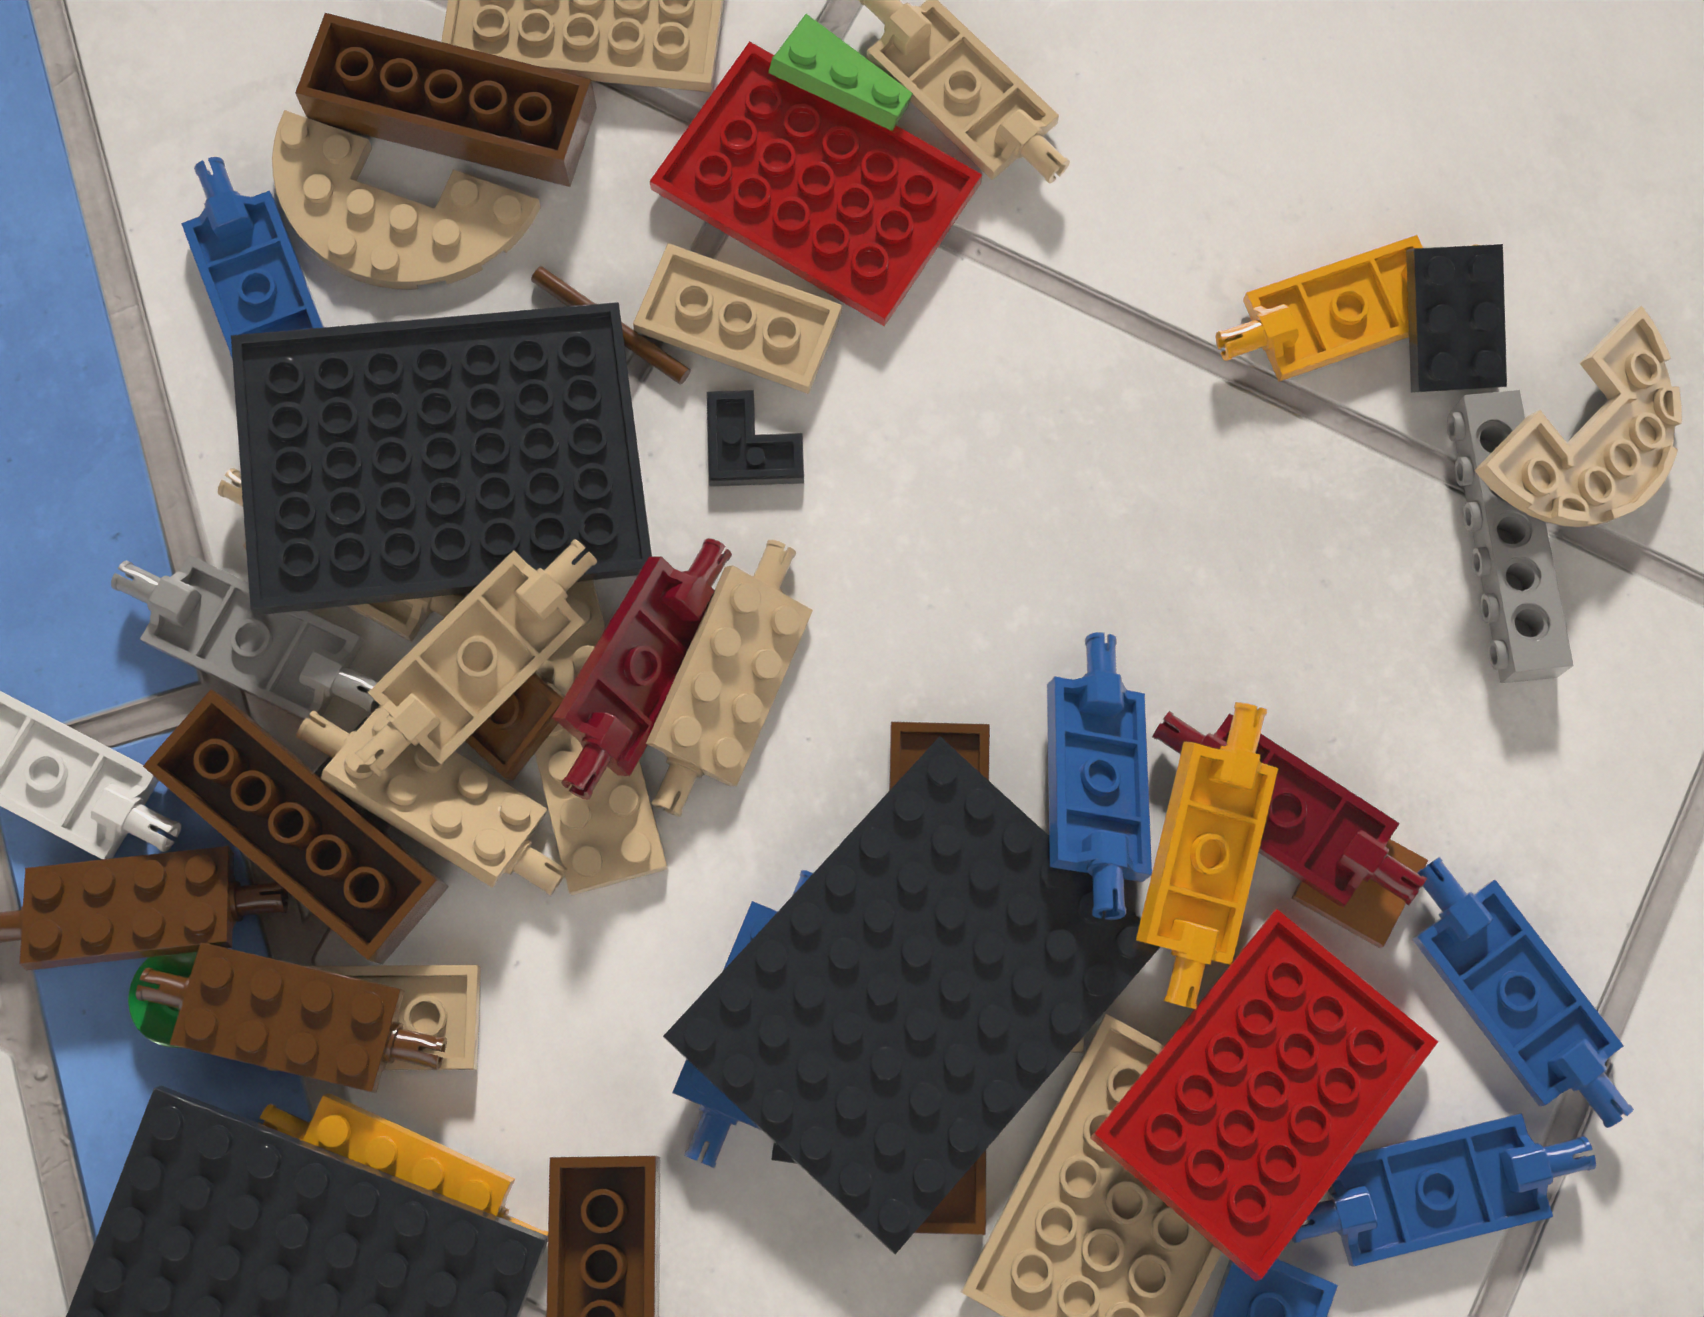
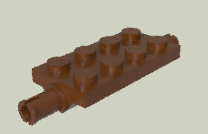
[0,846,289,971]
[136,942,447,1093]

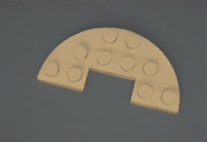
[272,110,541,290]
[1474,306,1682,527]

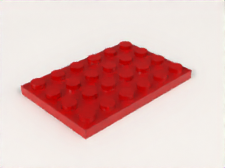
[649,41,982,327]
[1090,909,1439,1281]

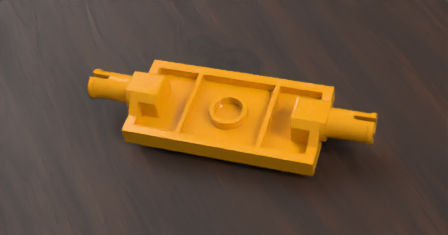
[1215,235,1478,382]
[1136,702,1278,1009]
[259,1093,548,1236]

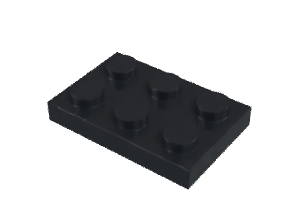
[1406,244,1507,393]

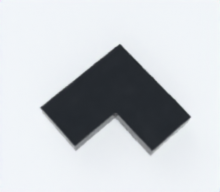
[707,390,804,487]

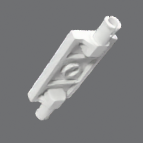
[0,691,181,859]

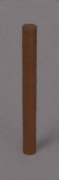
[531,266,691,385]

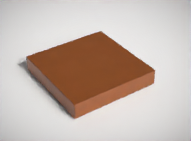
[1291,839,1428,948]

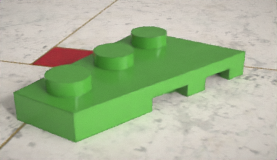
[768,14,913,131]

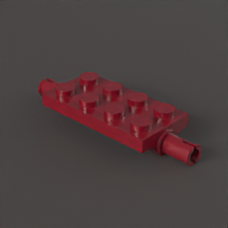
[552,538,732,800]
[1152,711,1427,908]

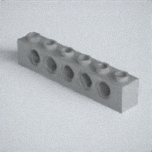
[1447,390,1574,683]

